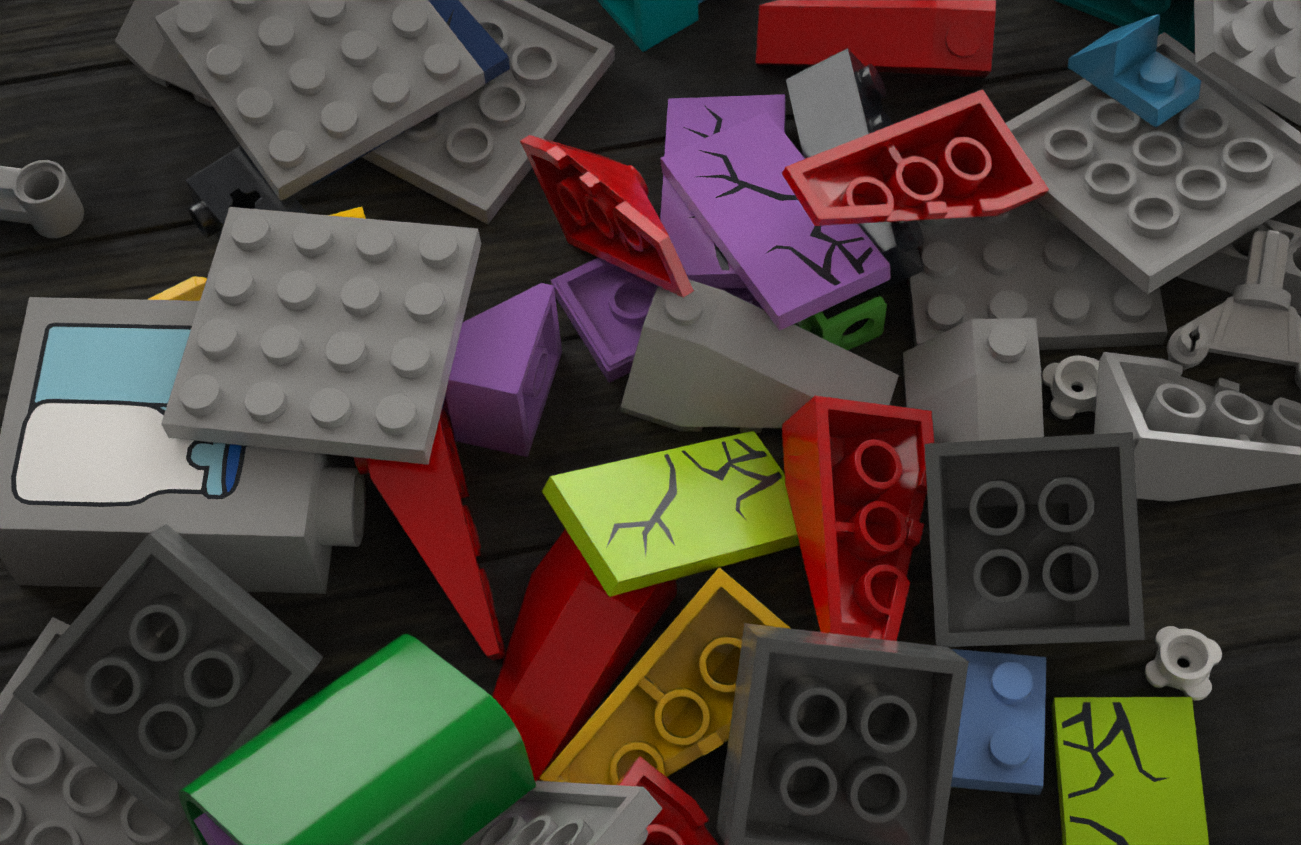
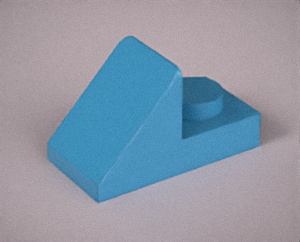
[1068,14,1201,128]

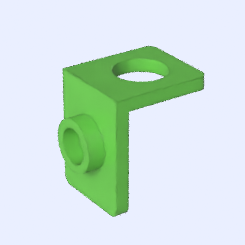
[794,296,887,350]

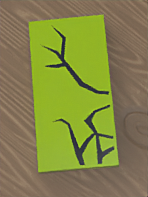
[542,431,800,597]
[1051,697,1209,845]

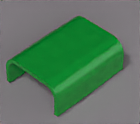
[179,634,536,845]

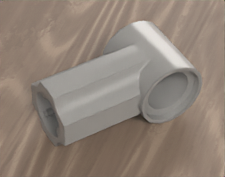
[0,160,84,238]

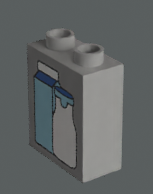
[0,297,366,594]

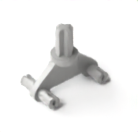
[1167,230,1301,389]

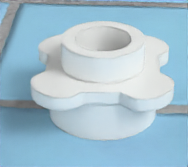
[1042,355,1099,420]
[1145,626,1222,701]

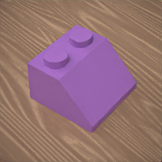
[443,283,562,457]

